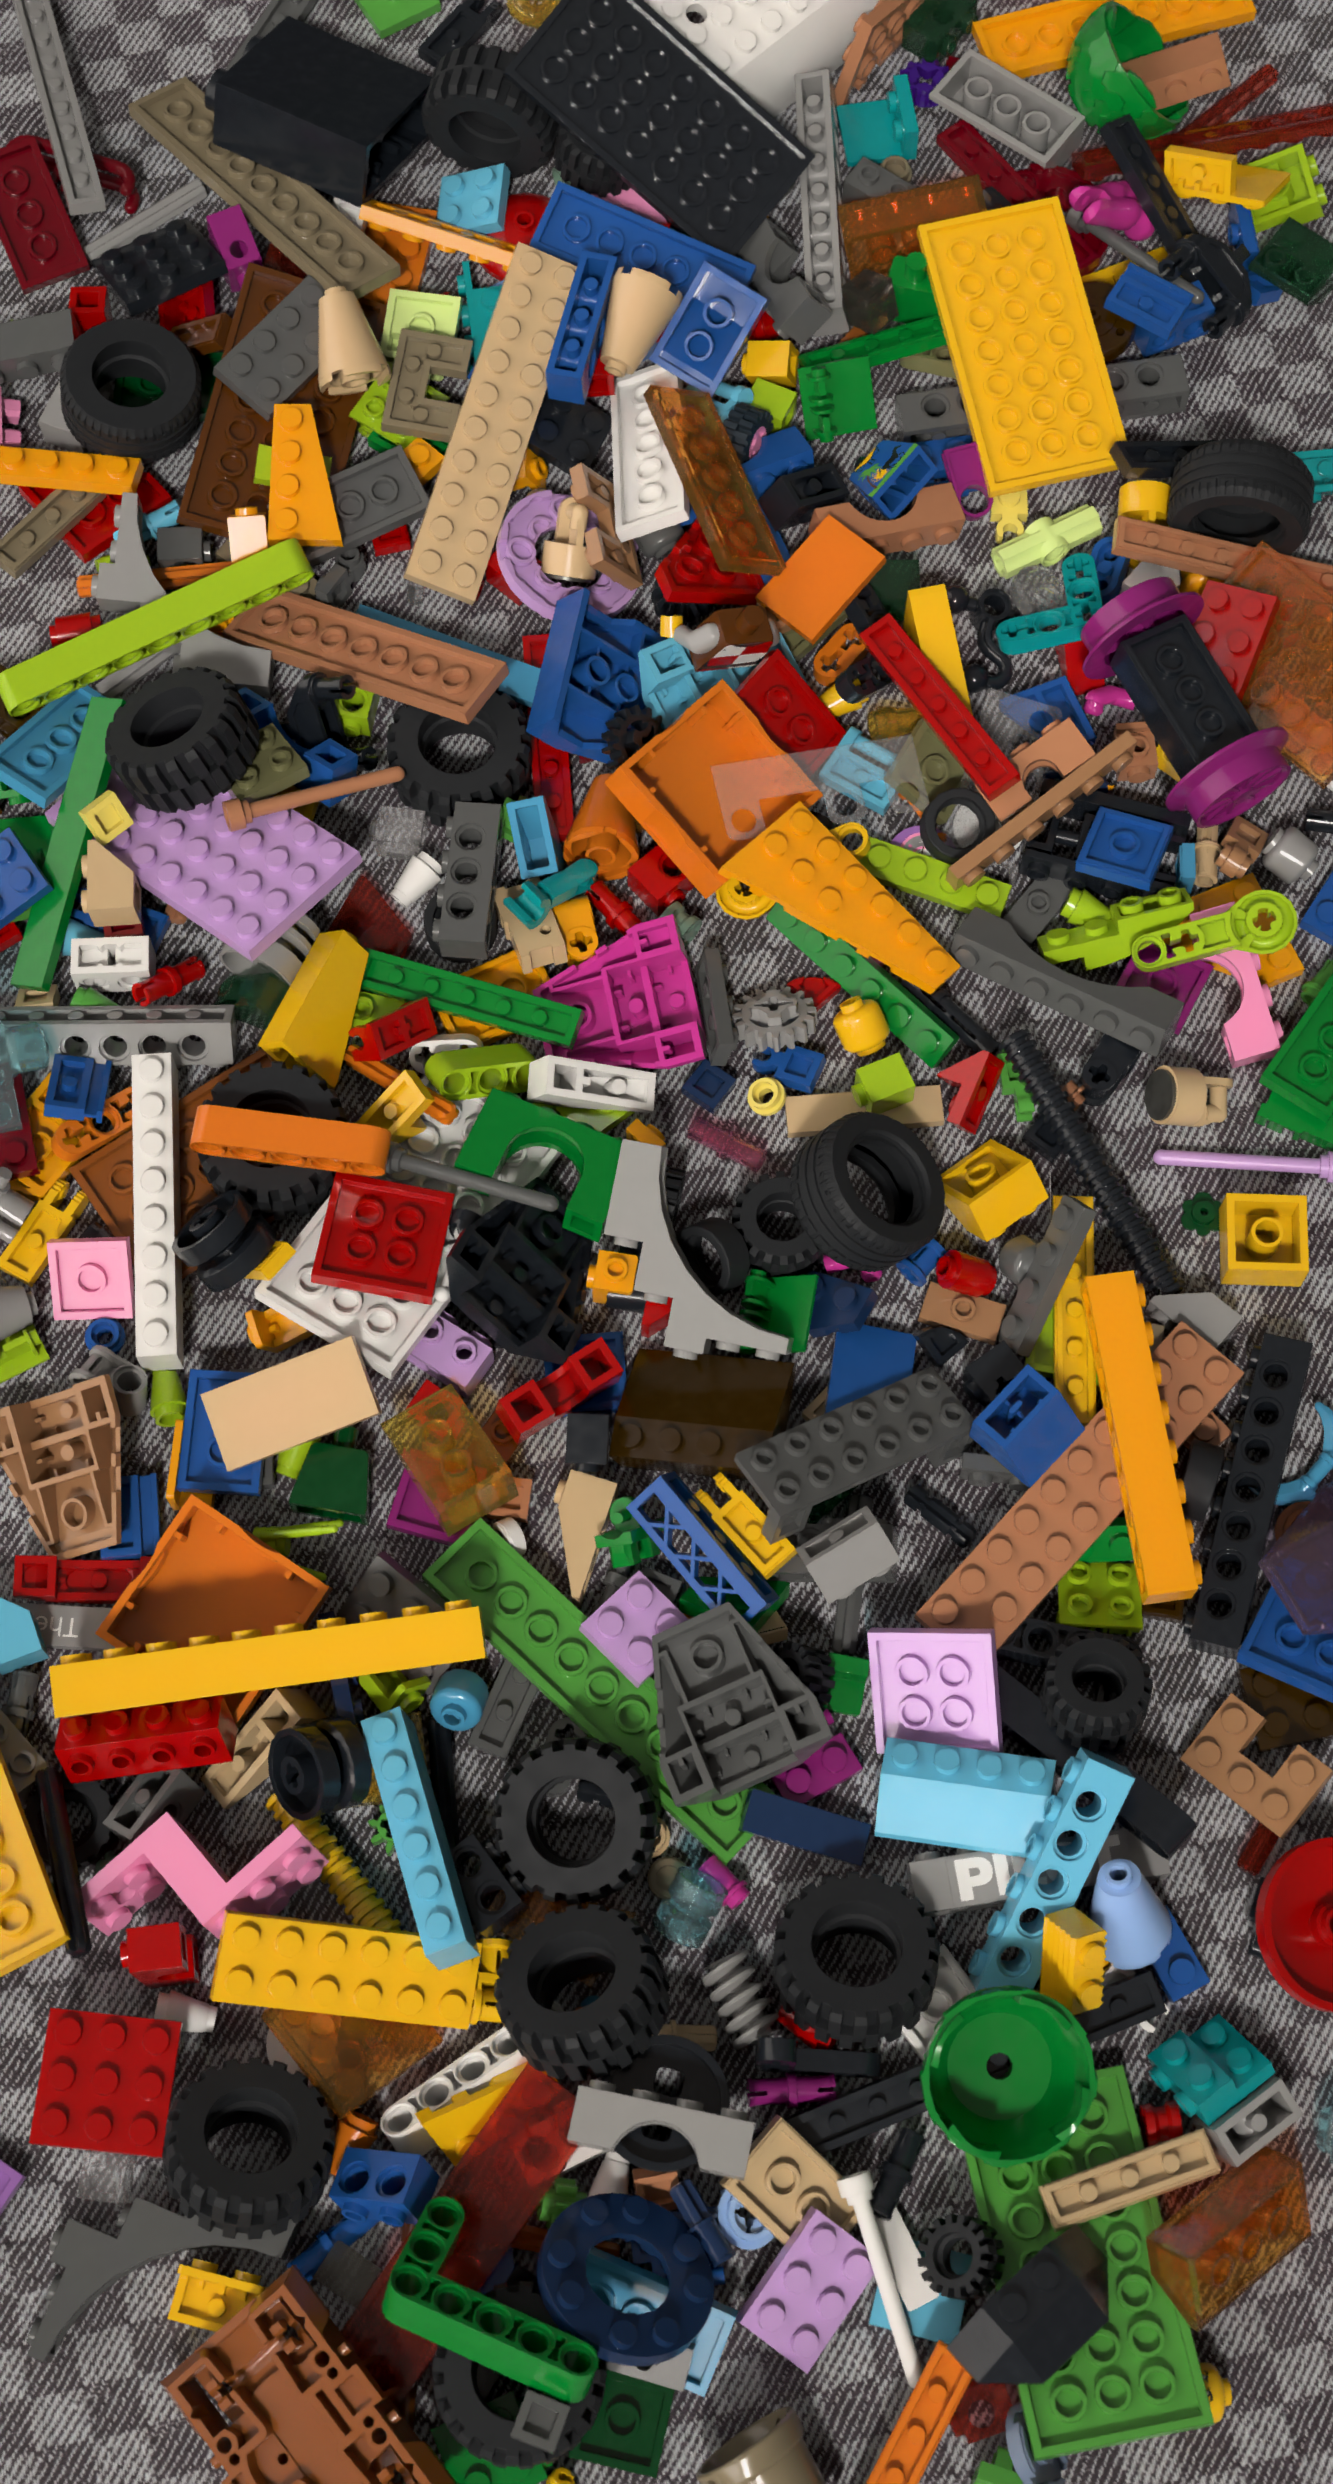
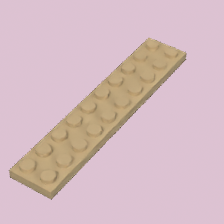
[403,241,577,605]

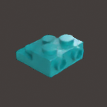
[1147,2013,1276,2127]

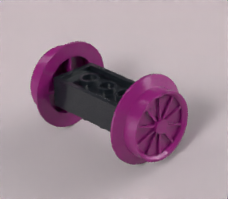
[1080,577,1291,828]

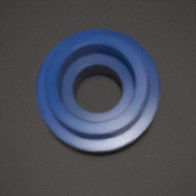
[85,1318,126,1354]

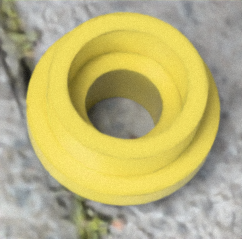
[747,1077,786,1116]

